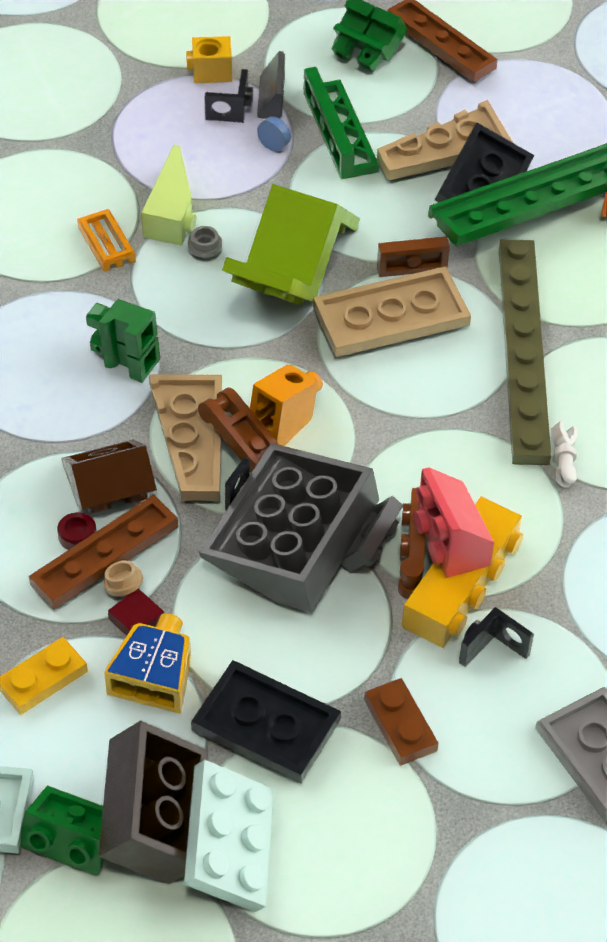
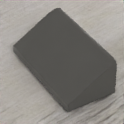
[257,51,285,119]

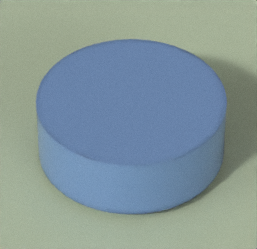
[257,116,291,151]

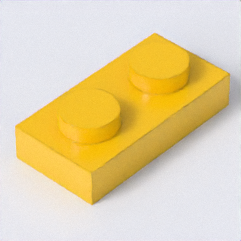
[0,636,88,715]

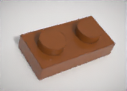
[377,236,450,277]
[364,678,439,766]

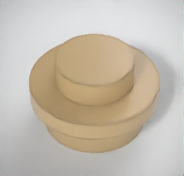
[103,560,143,597]

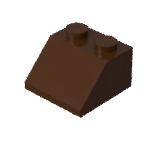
[61,439,157,513]

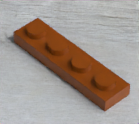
[388,0,498,83]
[29,494,178,610]

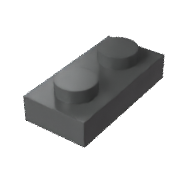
[341,496,403,573]

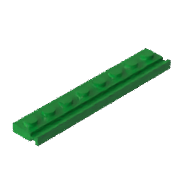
[428,143,607,247]

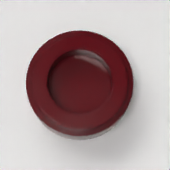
[57,512,97,550]

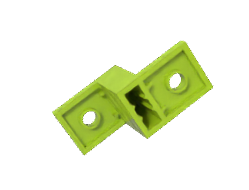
[222,184,360,306]

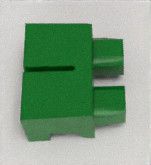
[331,0,408,72]
[86,299,161,383]

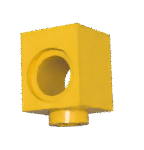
[186,36,232,83]

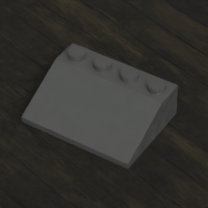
[199,443,379,613]

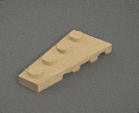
[377,100,513,181]
[149,374,222,501]

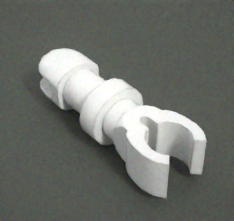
[551,419,578,488]

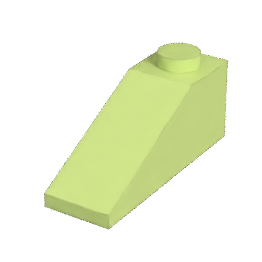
[141,144,197,246]

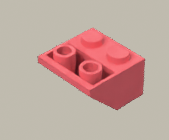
[413,467,494,578]

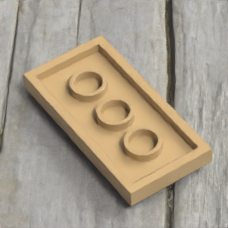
[313,266,471,357]

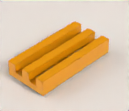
[77,209,136,272]

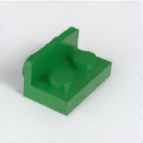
[20,785,104,875]

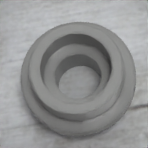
[188,226,222,258]

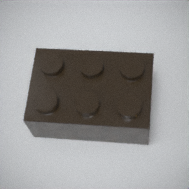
[98,720,208,884]

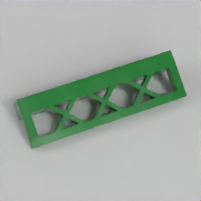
[303,67,379,180]

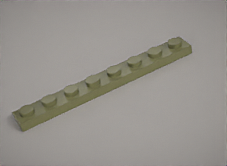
[499,239,551,465]

